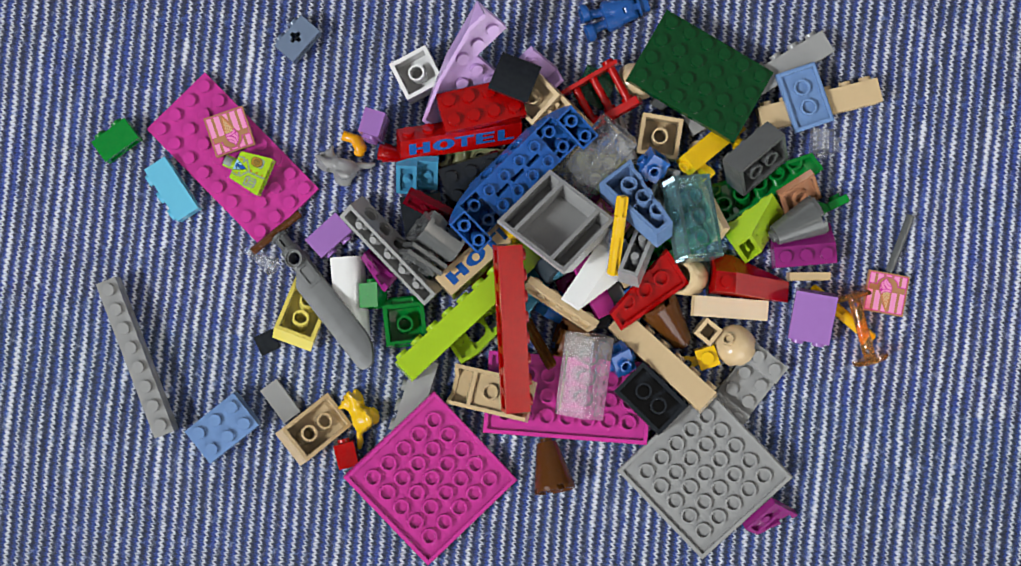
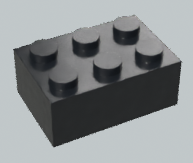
[614,362,688,436]

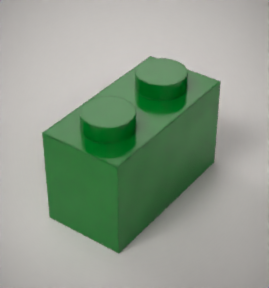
[91,118,143,164]

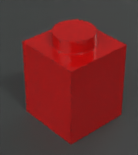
[333,437,360,470]

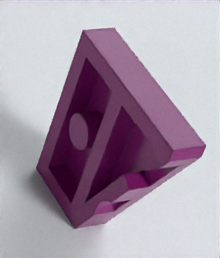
[361,248,398,292]
[742,498,797,535]

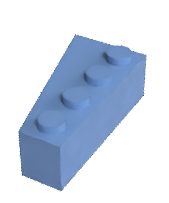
[599,159,673,248]

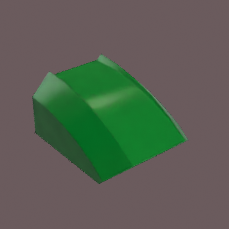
[382,295,427,349]

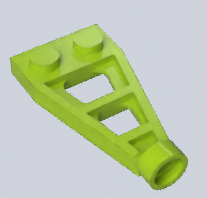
[450,306,497,365]

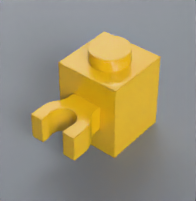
[682,343,721,371]

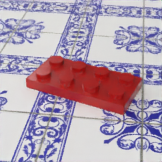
[435,83,527,135]

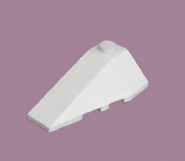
[561,230,628,311]

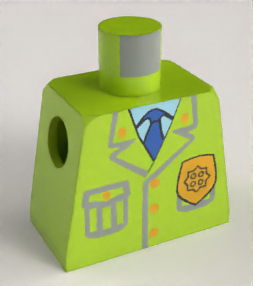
[223,151,276,197]

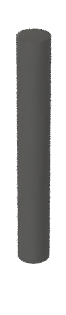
[885,214,915,274]

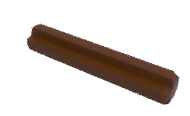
[526,318,557,370]

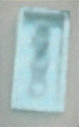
[661,174,724,264]

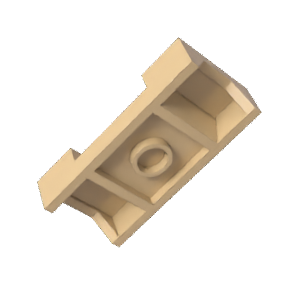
[446,363,537,423]

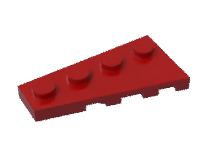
[609,249,689,331]

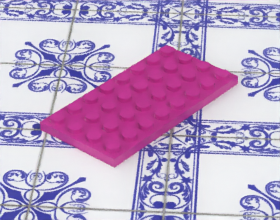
[147,73,320,242]
[483,351,648,445]

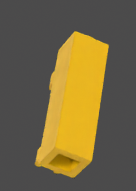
[676,126,746,182]

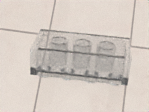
[554,113,637,200]
[555,332,614,420]

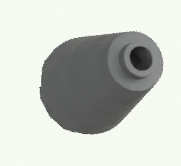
[768,196,829,245]

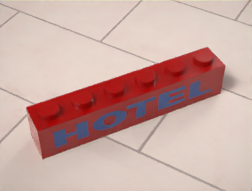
[396,119,522,160]

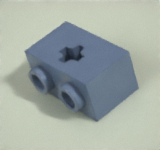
[274,15,322,65]

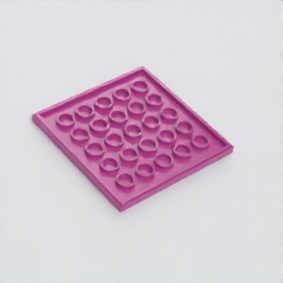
[343,391,517,565]

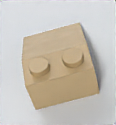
[275,392,353,466]

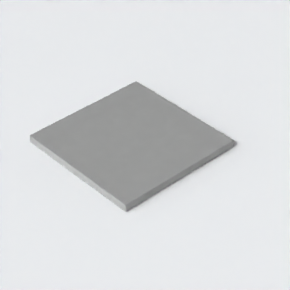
[617,397,793,559]

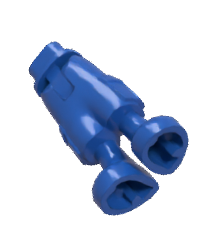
[578,0,650,42]

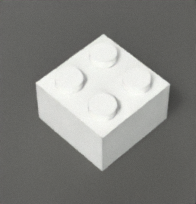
[389,45,440,104]

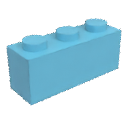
[144,156,202,222]

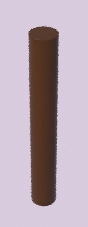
[250,210,302,255]

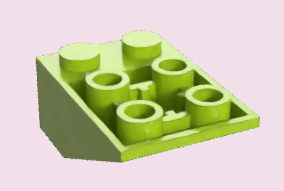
[725,193,784,264]

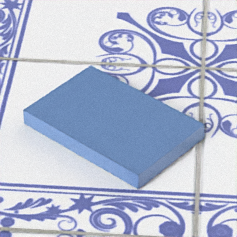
[775,62,835,134]

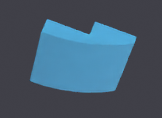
[396,156,439,194]

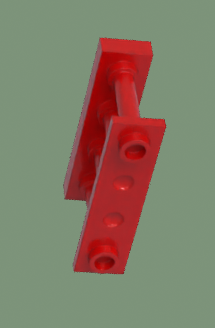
[558,58,643,131]

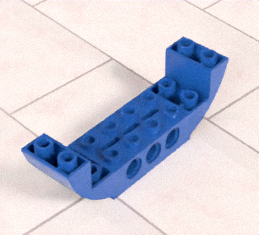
[449,105,598,254]

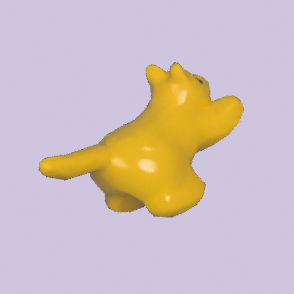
[338,389,380,449]

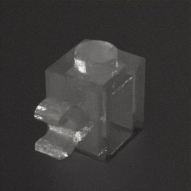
[809,128,847,159]

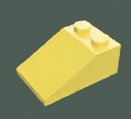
[272,277,322,352]

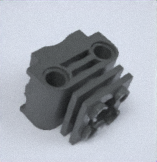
[398,210,466,277]

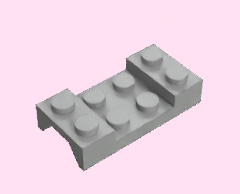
[715,343,788,425]

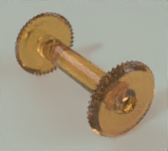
[837,289,888,367]

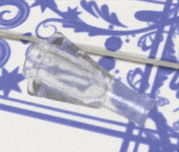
[244,246,280,275]

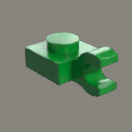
[818,193,850,216]

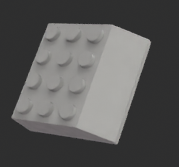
[497,170,614,274]

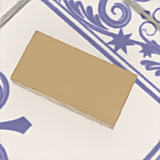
[786,272,831,281]

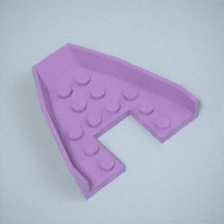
[422,1,564,124]

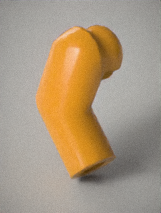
[341,131,367,157]

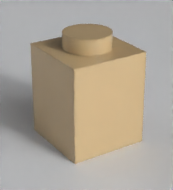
[692,317,723,346]

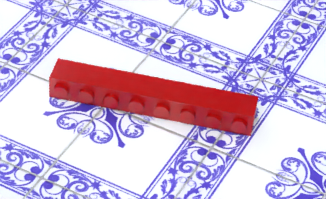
[492,243,533,414]

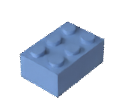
[184,392,263,464]

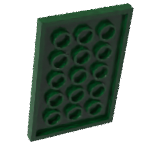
[626,10,774,144]

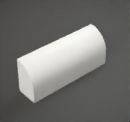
[330,256,371,337]

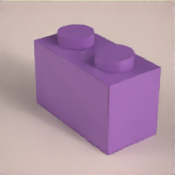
[305,212,353,259]

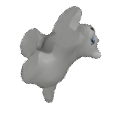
[315,145,375,187]

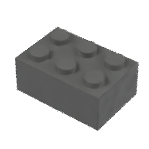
[722,121,788,196]

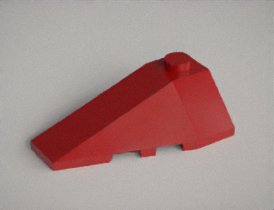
[708,253,789,303]

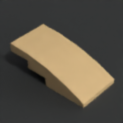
[524,73,595,156]

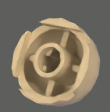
[713,324,756,366]

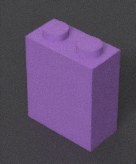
[788,287,838,347]

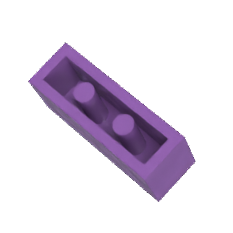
[358,107,390,146]

